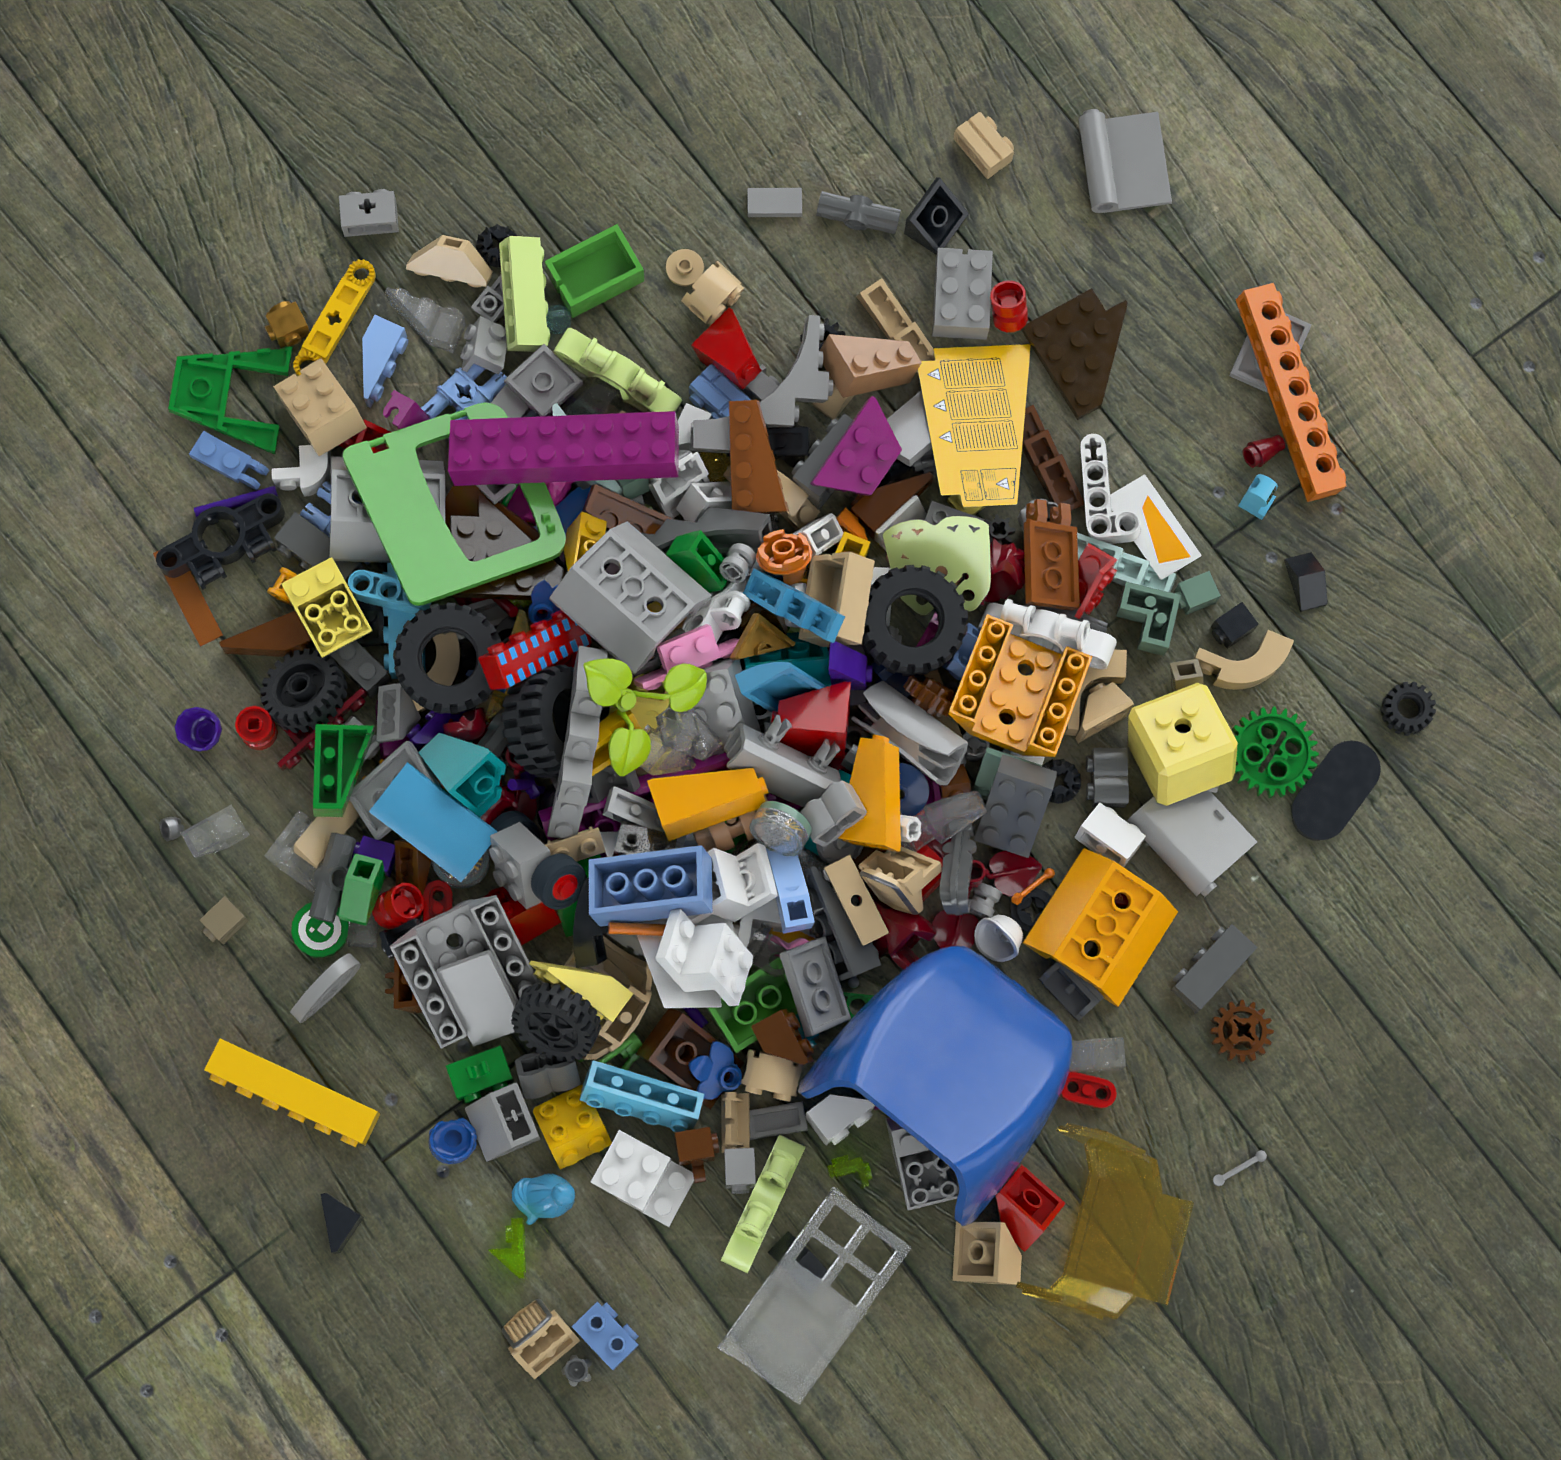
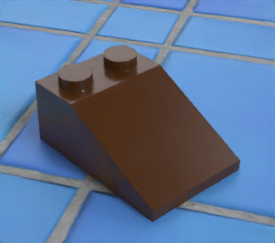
[636,1008,744,1110]

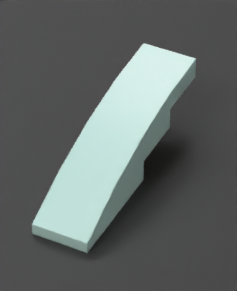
[1077,533,1176,592]

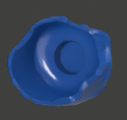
[428,1118,477,1164]

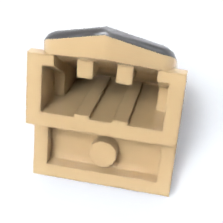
[858,847,942,915]
[502,1299,580,1380]

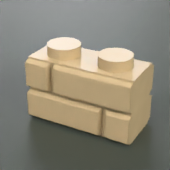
[953,112,1014,179]

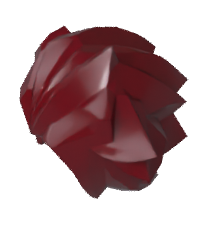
[965,539,1025,606]

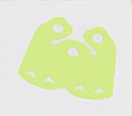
[883,516,991,615]

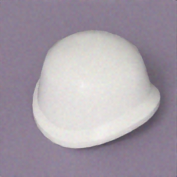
[975,915,1023,962]

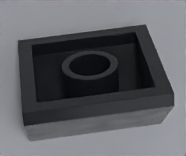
[904,177,969,255]

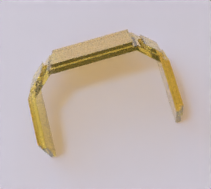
[1016,1123,1194,1320]

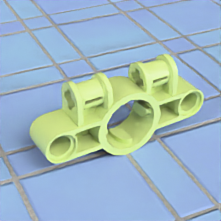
[553,328,682,412]
[721,1134,806,1274]

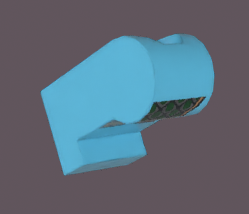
[1238,474,1278,520]

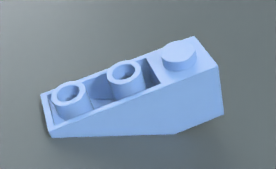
[362,315,408,408]
[766,844,815,934]

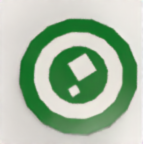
[291,902,349,958]

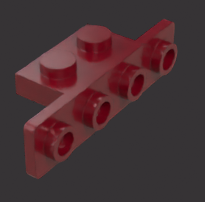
[277,688,367,771]

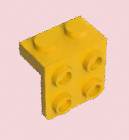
[533,1085,612,1170]

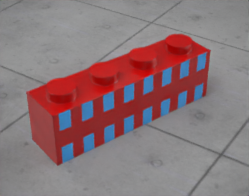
[478,610,592,690]

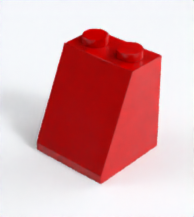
[771,681,851,759]

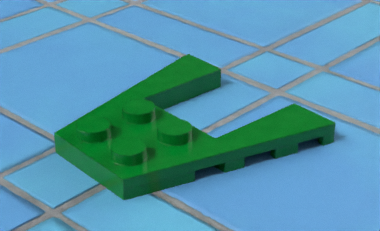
[168,346,293,454]

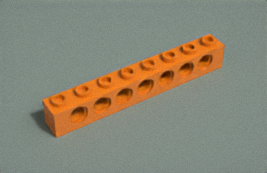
[1236,283,1346,502]

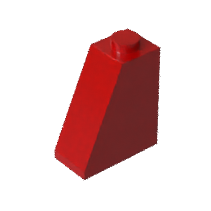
[691,308,762,390]

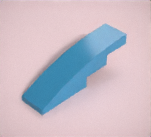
[743,568,845,643]

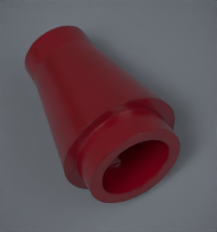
[1242,434,1285,468]

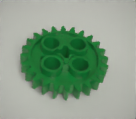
[1232,706,1319,798]

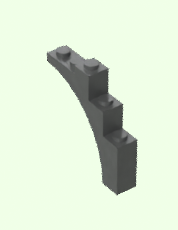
[605,507,773,575]

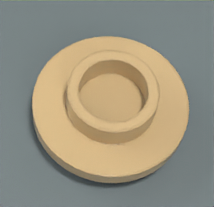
[666,249,704,286]

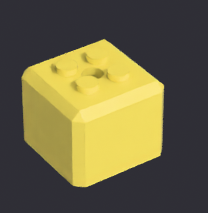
[1128,683,1238,806]

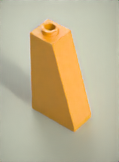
[838,735,901,852]
[647,768,769,841]

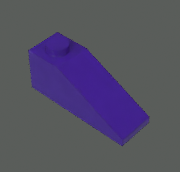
[829,641,873,690]

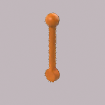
[1011,868,1055,905]

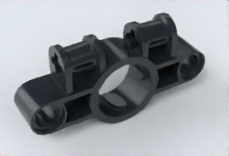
[156,493,285,590]

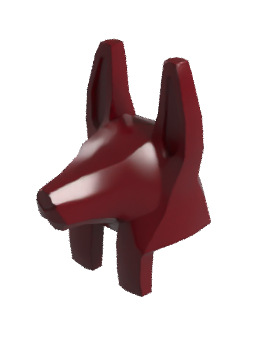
[856,889,938,970]

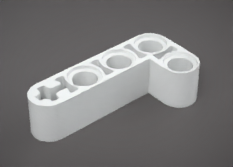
[1080,434,1141,544]

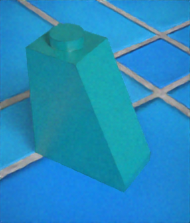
[418,733,506,817]

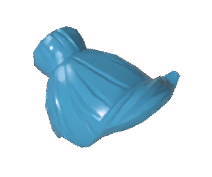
[512,1173,575,1225]

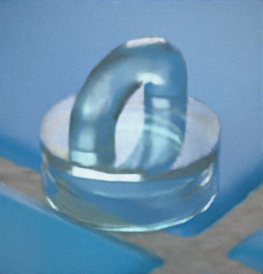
[546,305,571,334]

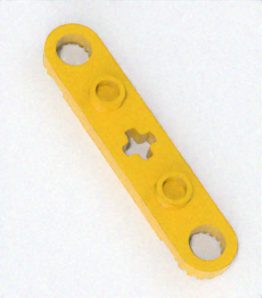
[293,259,376,376]

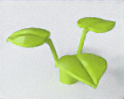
[583,658,707,776]

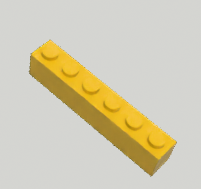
[204,1038,380,1148]

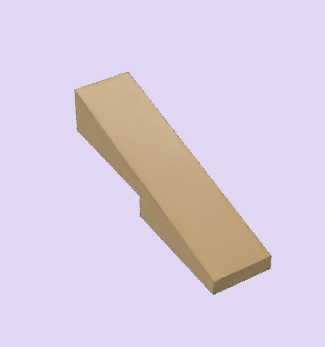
[856,278,935,378]

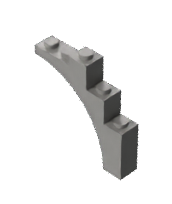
[690,315,833,453]
[547,646,608,839]

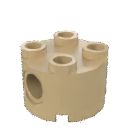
[681,261,744,325]
[741,1049,804,1102]

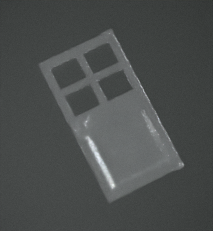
[717,1187,912,1405]

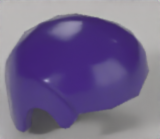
[175,707,222,752]

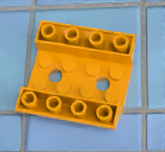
[948,614,1093,757]
[1023,848,1178,1007]

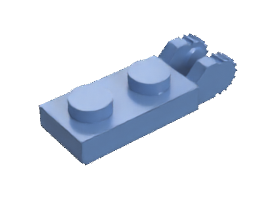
[189,431,269,490]

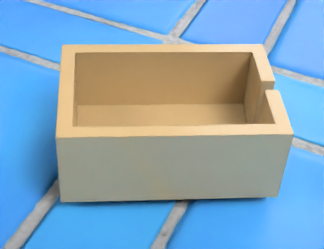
[273,358,367,456]
[798,551,875,647]

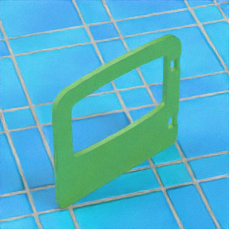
[343,402,566,606]

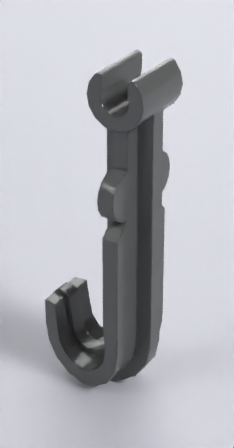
[940,816,977,916]

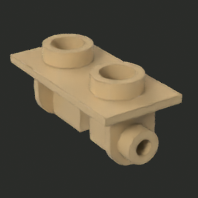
[544,826,606,861]
[721,1092,750,1153]

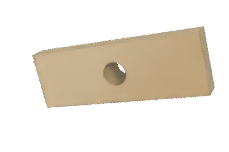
[824,855,889,946]

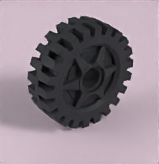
[260,648,348,733]
[511,983,601,1062]

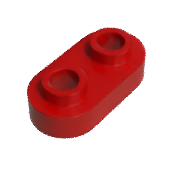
[423,880,453,922]
[1060,1072,1117,1109]

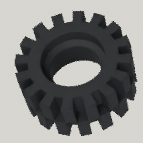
[1381,682,1436,736]

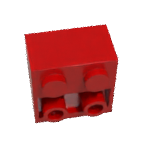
[482,886,561,946]

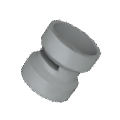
[719,543,756,583]
[962,732,990,762]
[969,883,1002,918]

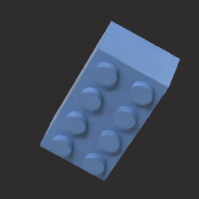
[589,845,713,926]

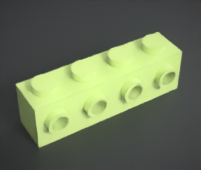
[499,236,550,352]

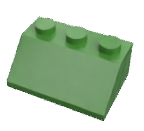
[706,955,798,1053]

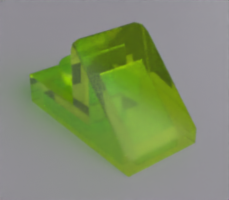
[488,1218,526,1279]

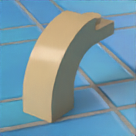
[723,465,820,531]
[1193,630,1294,690]
[412,632,461,713]
[1064,649,1127,736]

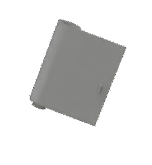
[1078,109,1172,213]
[1127,791,1257,897]

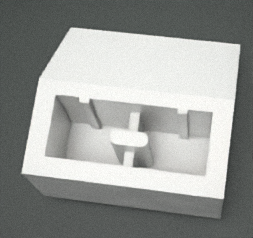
[805,1095,875,1146]

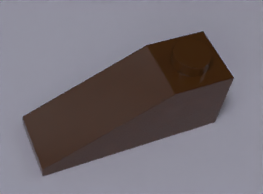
[850,472,934,539]
[219,611,314,657]

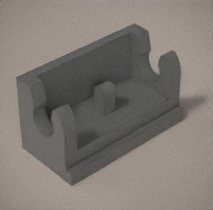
[1038,962,1104,1022]

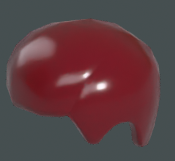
[443,707,486,742]

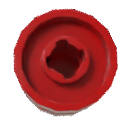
[990,281,1028,333]
[235,706,278,750]
[372,883,424,929]

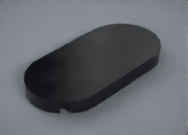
[1291,740,1381,841]

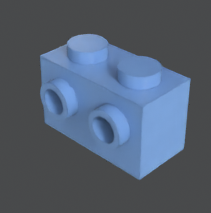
[572,1302,639,1370]

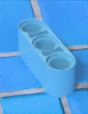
[348,570,431,615]

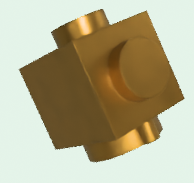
[265,301,310,348]

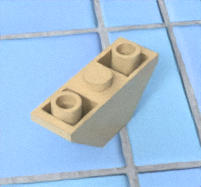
[406,235,493,287]

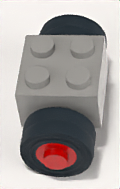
[488,811,587,910]

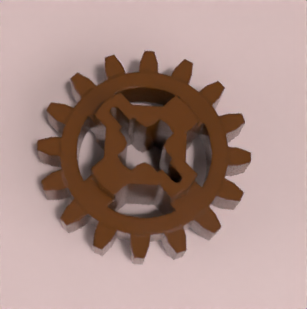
[903,675,955,720]
[1209,1000,1274,1063]

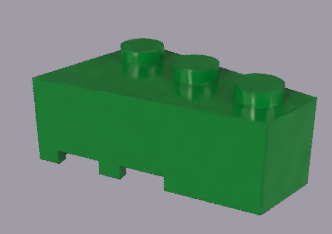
[313,724,374,817]

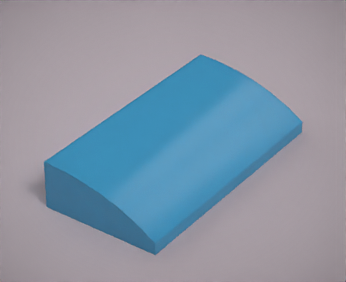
[735,662,827,712]
[369,762,498,882]

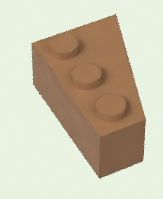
[820,334,922,398]

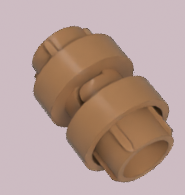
[692,795,768,852]

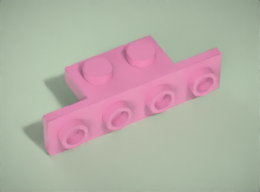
[634,624,739,690]

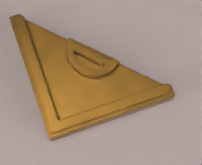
[730,613,795,660]

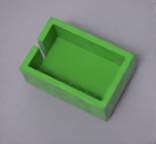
[545,224,644,318]

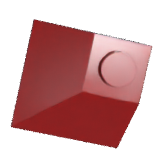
[996,1164,1066,1252]

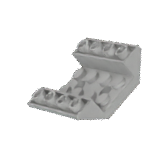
[329,456,445,563]
[549,521,712,675]
[390,895,540,1048]

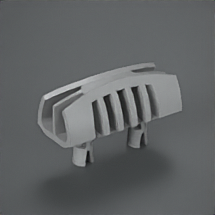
[851,681,968,785]
[723,715,841,807]

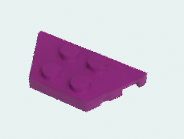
[810,396,902,496]

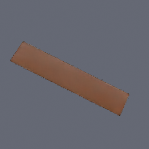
[153,551,223,647]

